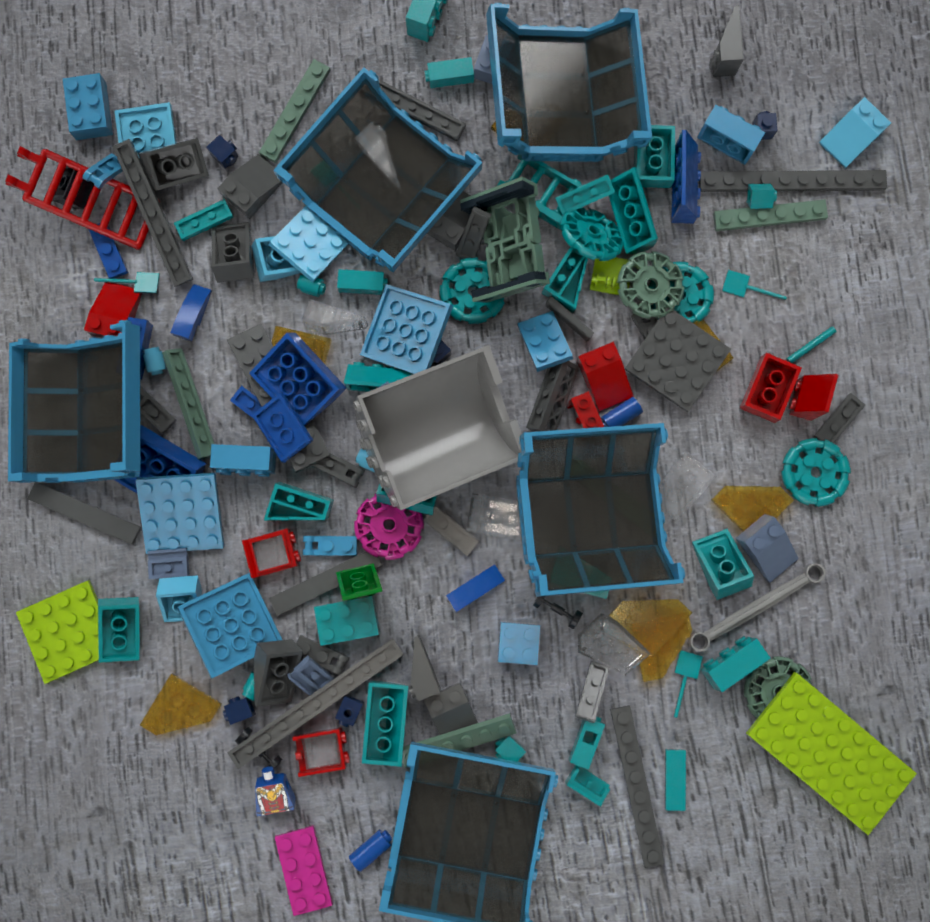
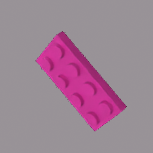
[275,825,333,916]

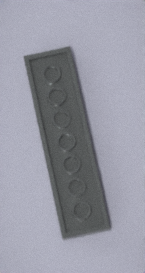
[227,324,330,473]

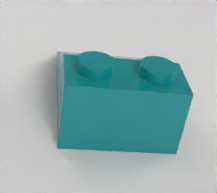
[692,529,754,600]
[98,597,140,663]

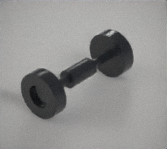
[533,596,583,629]
[235,727,282,768]

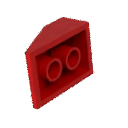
[84,282,142,338]
[576,341,634,412]
[788,374,838,421]

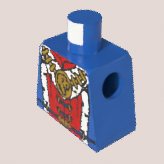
[255,766,296,817]

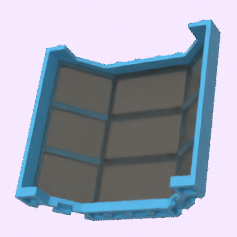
[486,3,652,162]
[273,67,482,272]
[8,320,140,483]
[516,423,685,597]
[379,742,558,922]

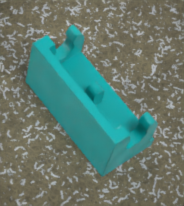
[565,765,610,807]

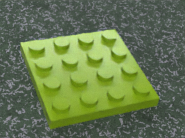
[16,580,99,684]

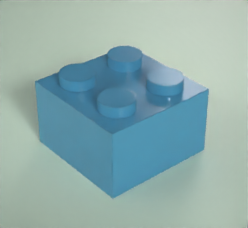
[497,622,540,665]

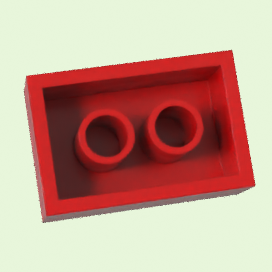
[740,352,802,423]

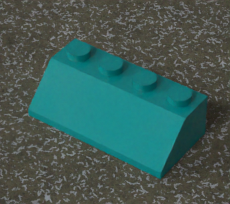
[608,167,658,254]
[344,362,413,392]
[362,681,409,767]

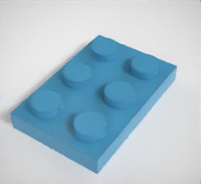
[517,311,573,372]

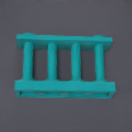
[497,154,582,230]

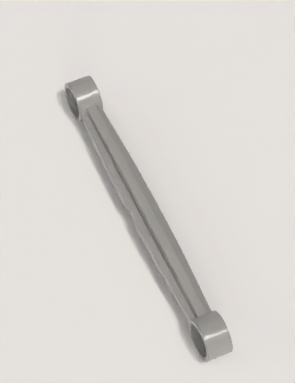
[688,563,826,652]

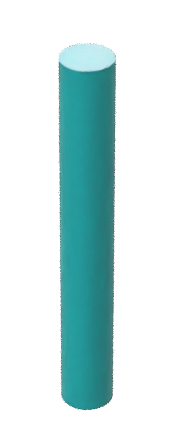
[786,326,836,363]

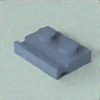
[147,548,189,579]
[287,655,334,696]

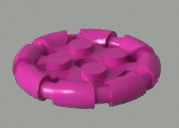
[354,494,424,560]

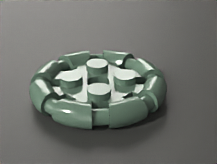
[617,251,684,319]
[744,656,814,719]

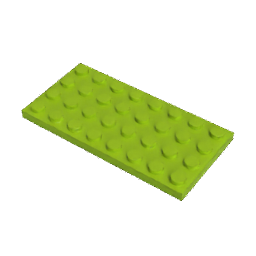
[746,672,917,836]

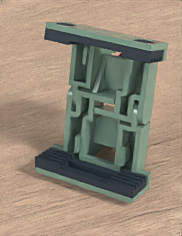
[460,177,550,303]

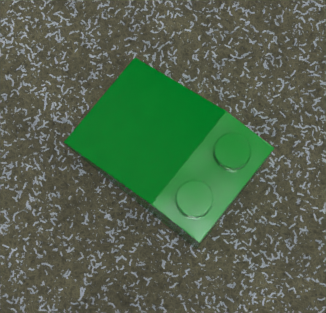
[336,563,382,601]

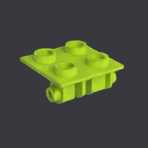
[589,257,630,295]

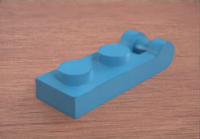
[82,153,123,189]
[303,536,357,556]

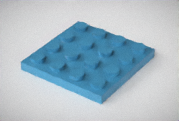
[360,284,453,374]
[135,473,224,554]
[177,573,282,679]

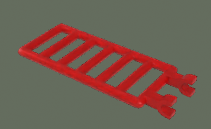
[5,146,160,250]

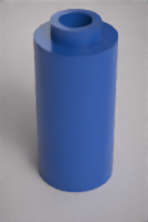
[600,397,643,427]
[349,829,392,872]

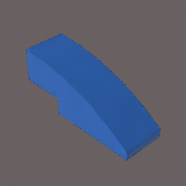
[170,284,212,342]
[446,564,505,612]

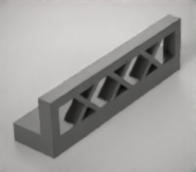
[526,361,579,431]

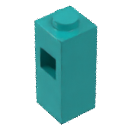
[424,57,474,89]
[337,269,388,295]
[568,716,605,770]

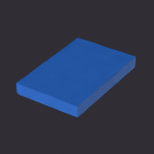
[252,393,313,463]

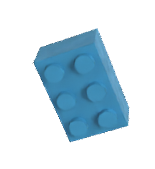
[63,73,113,140]
[697,105,765,165]
[210,444,276,477]

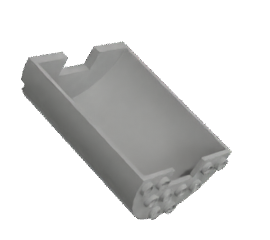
[353,345,521,510]

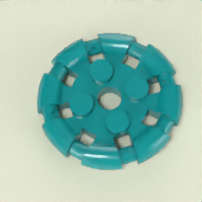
[560,207,624,261]
[439,257,505,324]
[648,261,714,324]
[781,438,851,507]

